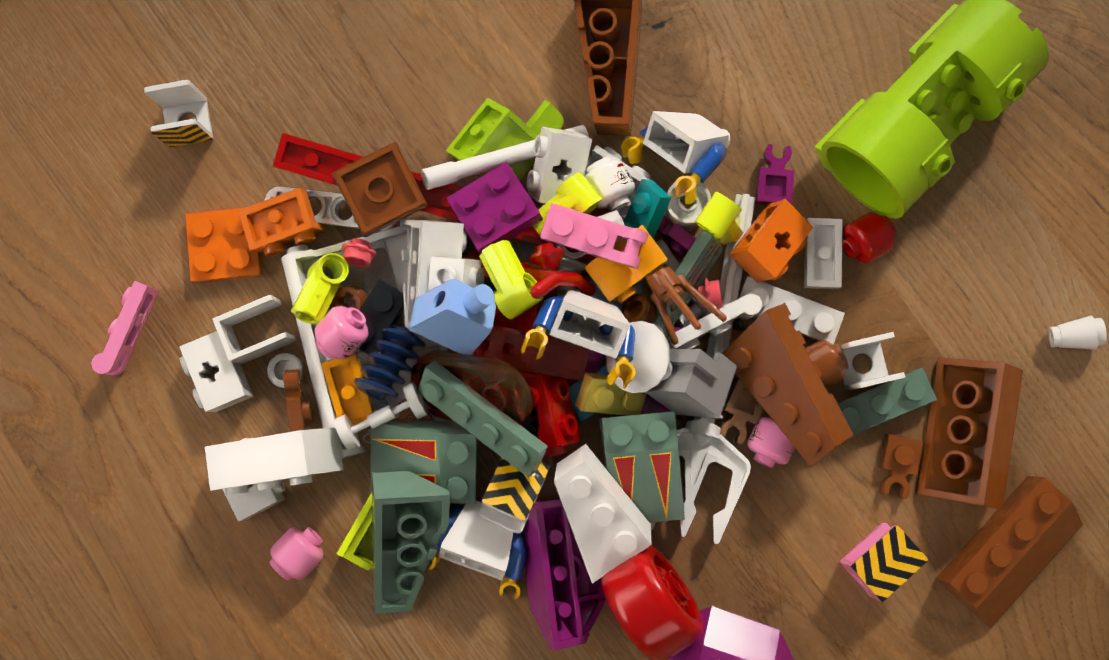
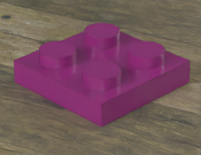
[446,162,543,255]

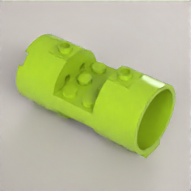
[814,0,1049,219]

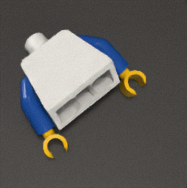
[621,111,731,205]
[521,290,636,389]
[429,501,527,600]

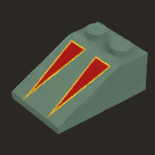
[602,411,685,522]
[370,420,477,503]

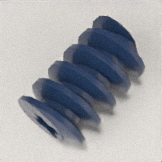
[353,325,426,405]

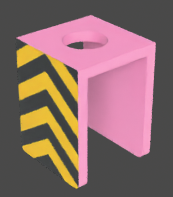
[839,522,928,602]

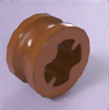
[332,286,367,310]

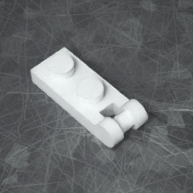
[667,294,762,349]

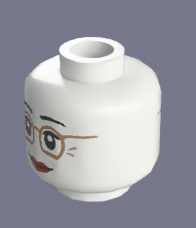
[585,157,635,212]

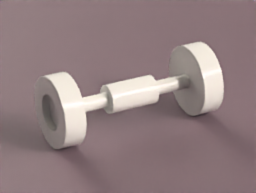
[334,382,428,451]

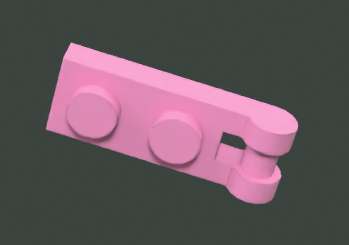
[540,203,649,269]
[91,281,159,376]

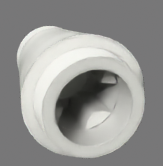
[1048,315,1107,350]

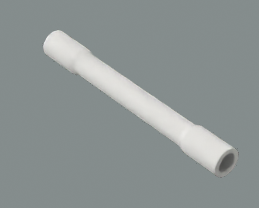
[421,125,589,190]

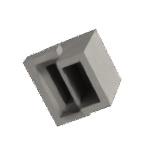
[645,349,737,418]

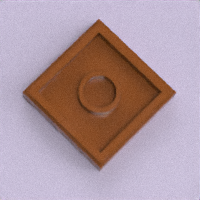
[332,142,428,238]

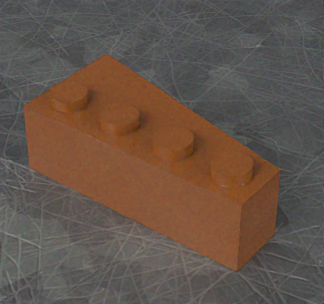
[574,0,643,136]
[722,303,854,467]

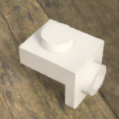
[428,257,484,291]

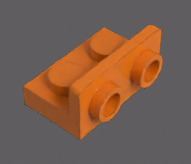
[238,188,325,256]

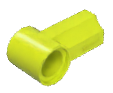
[533,172,603,242]
[694,192,743,245]
[479,240,543,320]
[291,253,349,326]

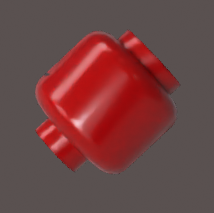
[842,212,897,264]

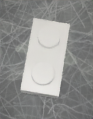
[804,218,842,289]

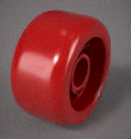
[601,546,704,660]

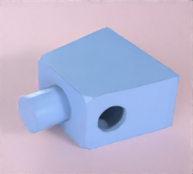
[409,279,496,357]

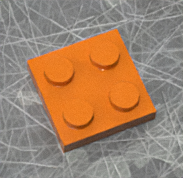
[185,207,263,283]

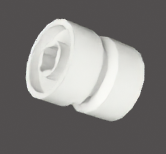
[664,182,711,231]

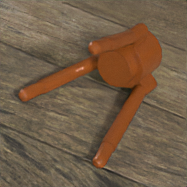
[648,267,727,345]

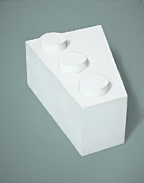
[400,219,467,328]
[205,428,343,496]
[554,444,652,583]

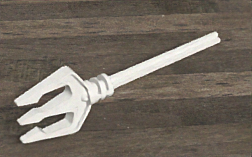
[649,194,756,544]

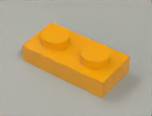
[321,352,374,426]

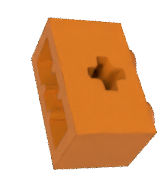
[729,199,814,283]

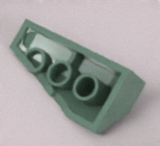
[372,471,450,614]

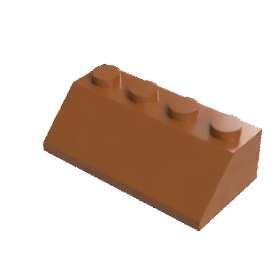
[917,357,1023,510]
[935,476,1083,629]

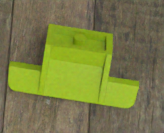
[445,98,564,181]

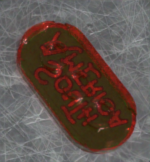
[411,350,533,425]

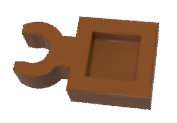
[283,369,313,432]
[879,434,924,499]

